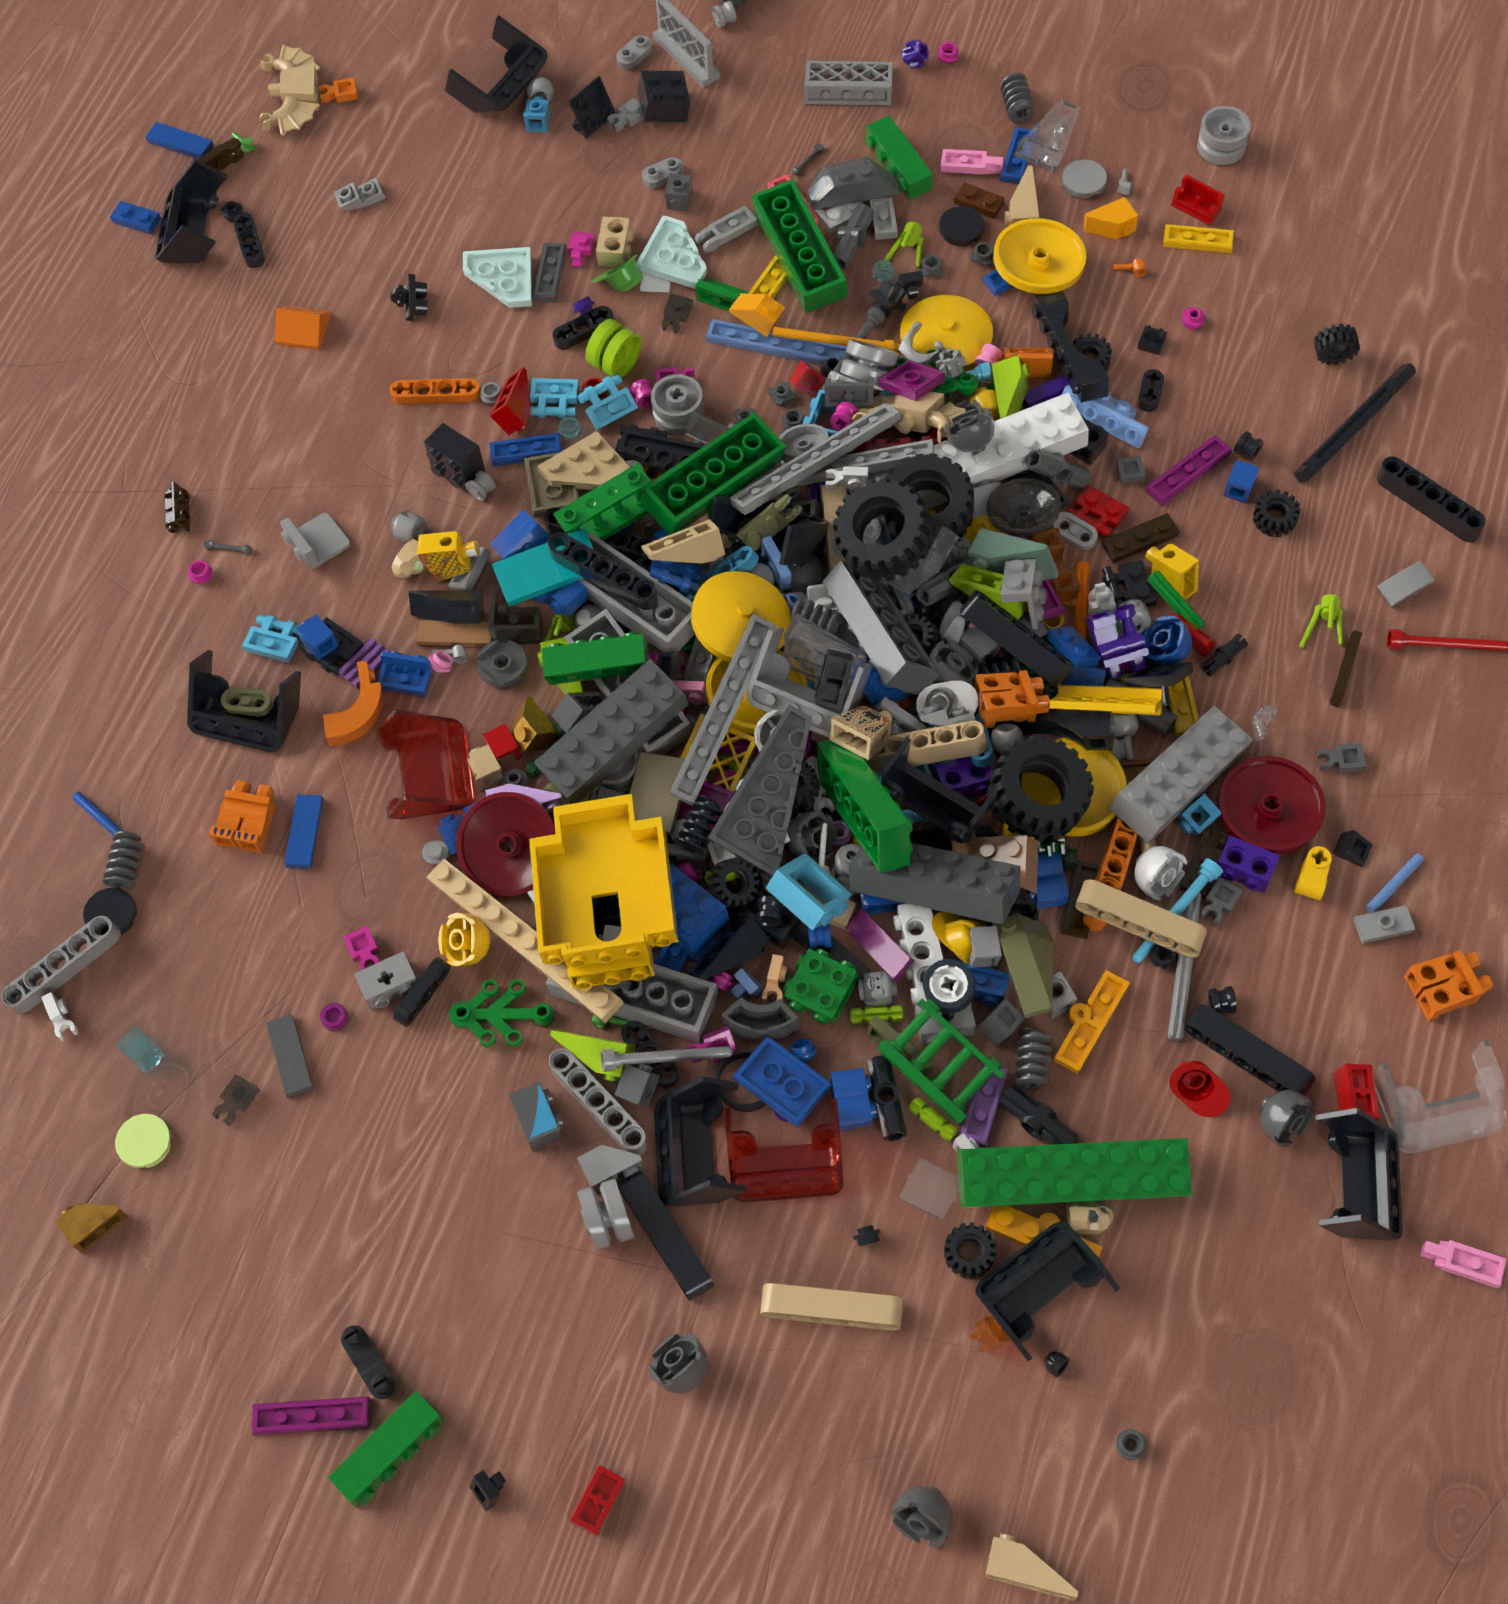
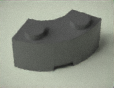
[721,997,799,1043]

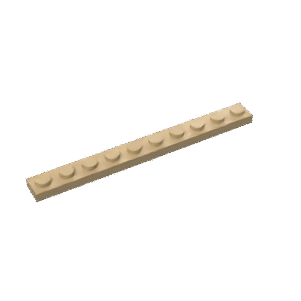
[426,859,624,1023]

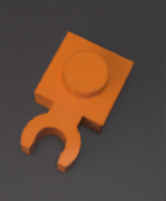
[319,77,358,103]

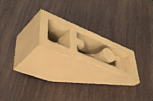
[1005,166,1039,225]
[641,519,725,564]
[985,1534,1078,1601]

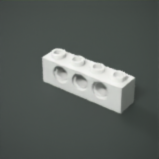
[893,904,951,1005]

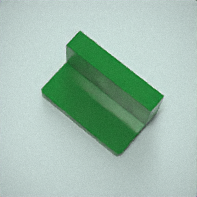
[695,278,748,311]

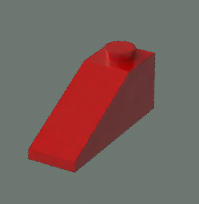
[490,367,531,436]

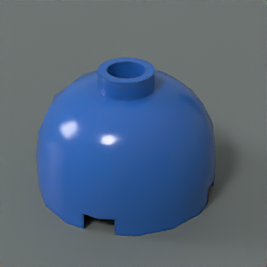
[1142,615,1192,665]

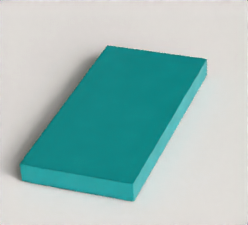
[492,528,602,607]

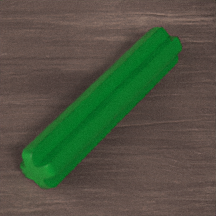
[1147,571,1205,629]

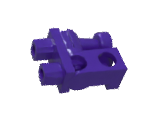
[1086,604,1149,679]

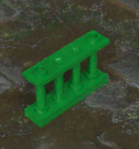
[553,463,651,541]
[875,998,1005,1124]

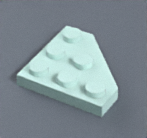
[636,215,707,289]
[463,247,532,308]

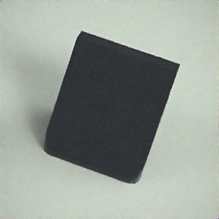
[1333,830,1372,867]

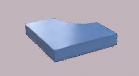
[760,536,792,590]

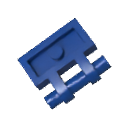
[649,560,703,593]

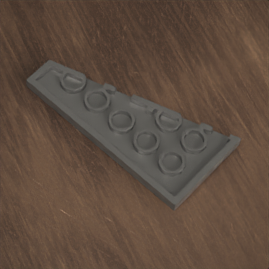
[708,704,812,877]

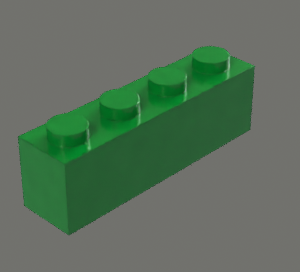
[864,115,933,200]
[542,632,649,685]
[328,1391,444,1508]

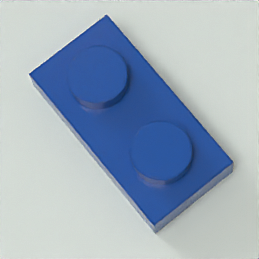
[110,201,161,234]

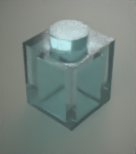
[115,1026,164,1074]

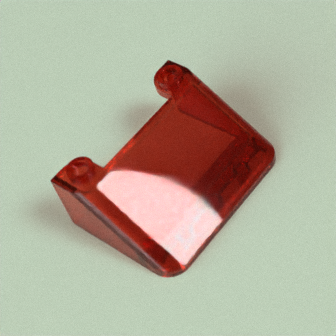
[377,709,474,820]

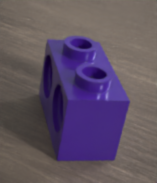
[934,752,992,798]
[1218,836,1280,893]

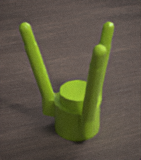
[880,222,924,269]
[1299,594,1344,648]
[539,611,577,653]

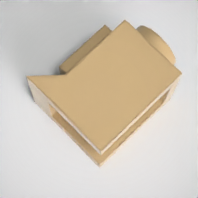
[467,745,503,792]

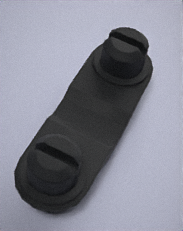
[341,1325,396,1399]

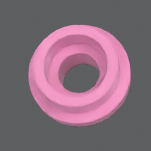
[429,650,453,673]

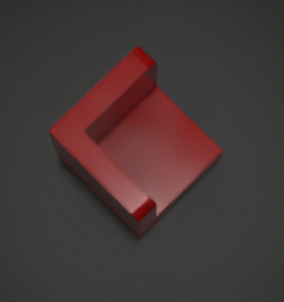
[789,360,826,398]
[482,724,522,760]

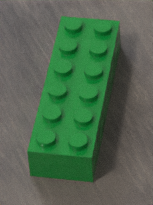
[751,179,848,313]
[640,412,786,535]
[817,739,913,874]

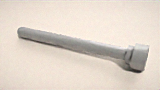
[601,1046,733,1072]

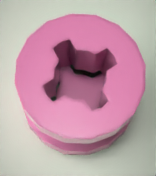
[975,344,1004,373]

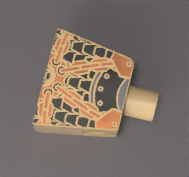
[830,706,892,760]

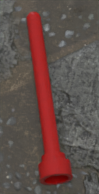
[1387,629,1508,651]

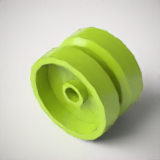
[585,319,642,379]

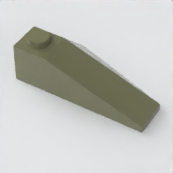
[992,913,1055,1018]

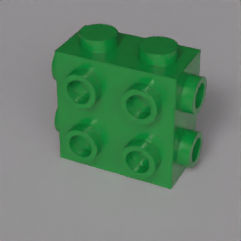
[783,948,859,1025]

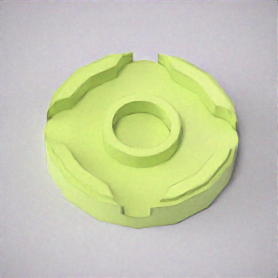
[115,1114,172,1169]

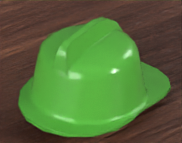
[592,254,643,291]

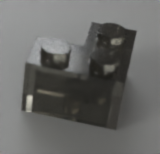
[489,587,543,644]

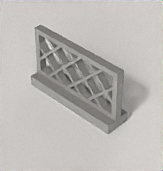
[652,0,720,88]
[804,61,893,106]

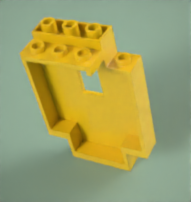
[529,794,678,990]

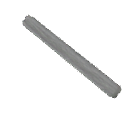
[1167,893,1201,1042]

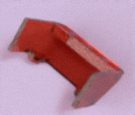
[725,1099,844,1203]

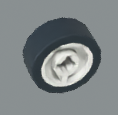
[923,959,976,1014]

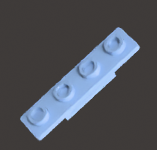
[1062,385,1149,448]

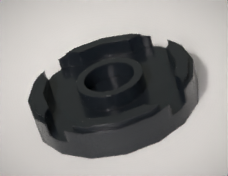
[939,206,984,246]
[83,888,137,935]

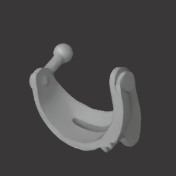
[899,321,946,366]
[939,601,965,644]

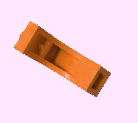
[323,660,384,747]

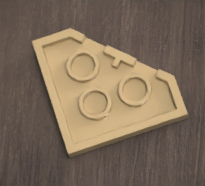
[538,431,630,490]

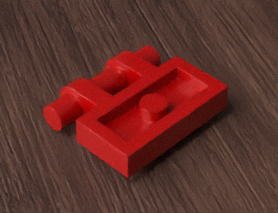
[1067,485,1129,538]

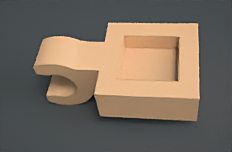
[762,954,788,1003]

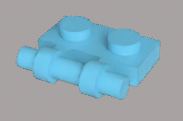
[577,374,638,431]
[530,378,579,419]
[242,615,300,663]

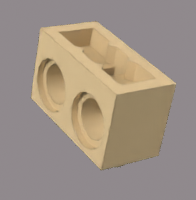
[596,216,634,268]

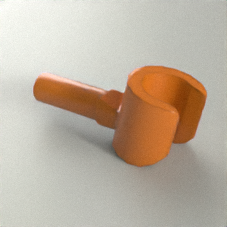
[1113,258,1146,277]

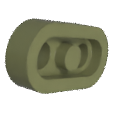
[221,687,273,717]

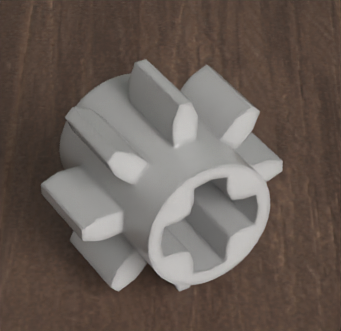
[935,348,967,378]

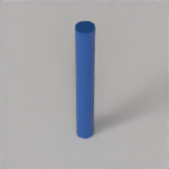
[72,791,123,836]

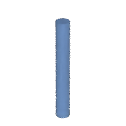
[1366,853,1424,913]

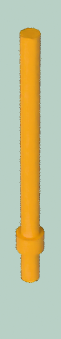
[772,327,902,354]

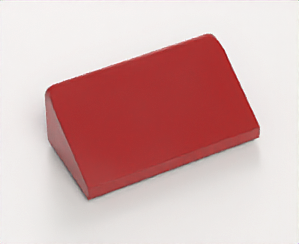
[1168,613,1216,657]

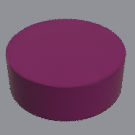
[320,1003,348,1031]

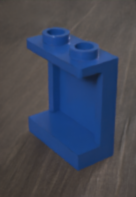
[490,509,551,559]

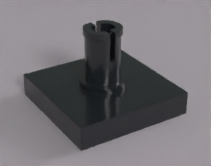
[1125,662,1193,706]

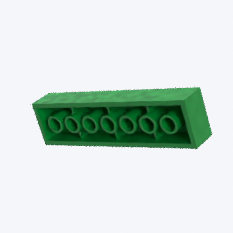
[956,1138,1192,1207]

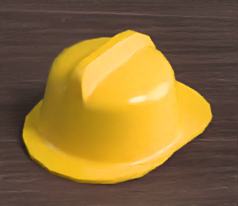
[932,912,983,964]

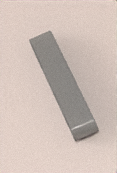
[1,916,121,1014]
[549,1048,648,1156]

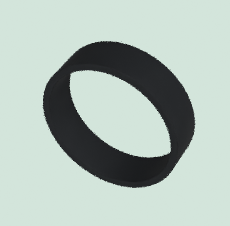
[715,1050,766,1112]

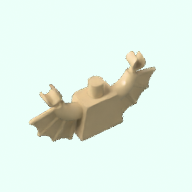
[259,44,320,136]
[852,392,966,443]

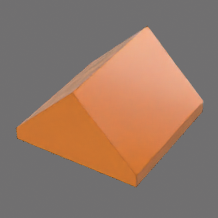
[275,305,332,350]
[1003,347,1053,379]

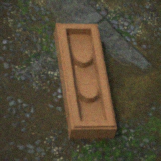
[417,620,494,648]

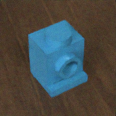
[523,96,551,132]
[1177,794,1221,836]

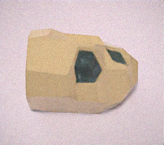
[392,539,426,579]
[1066,1202,1113,1235]

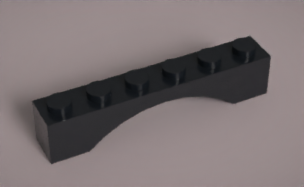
[1032,291,1109,403]
[974,709,1115,750]

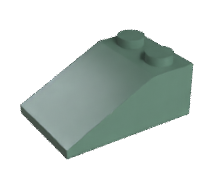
[968,528,1059,580]

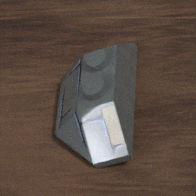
[807,157,900,211]

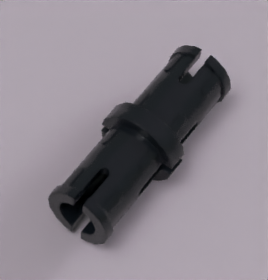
[1201,634,1248,677]

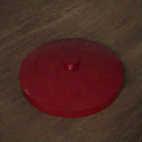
[1218,756,1326,855]
[456,792,556,897]

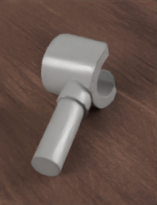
[1117,168,1132,196]
[432,645,467,664]

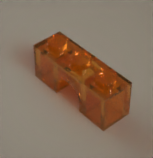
[1031,528,1081,607]

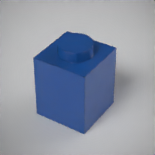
[1224,460,1260,504]
[296,614,339,660]

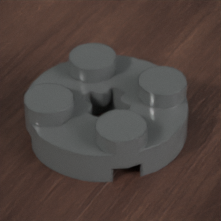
[477,640,528,690]

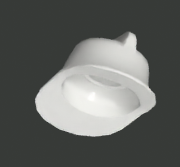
[916,680,978,725]

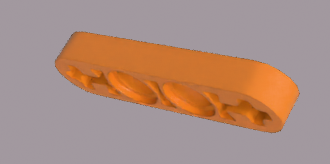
[389,378,481,404]

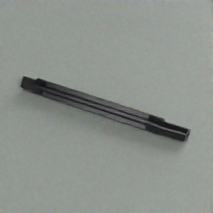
[1294,363,1416,483]

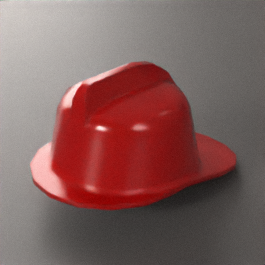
[1169,1060,1231,1117]

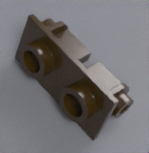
[164,481,191,533]

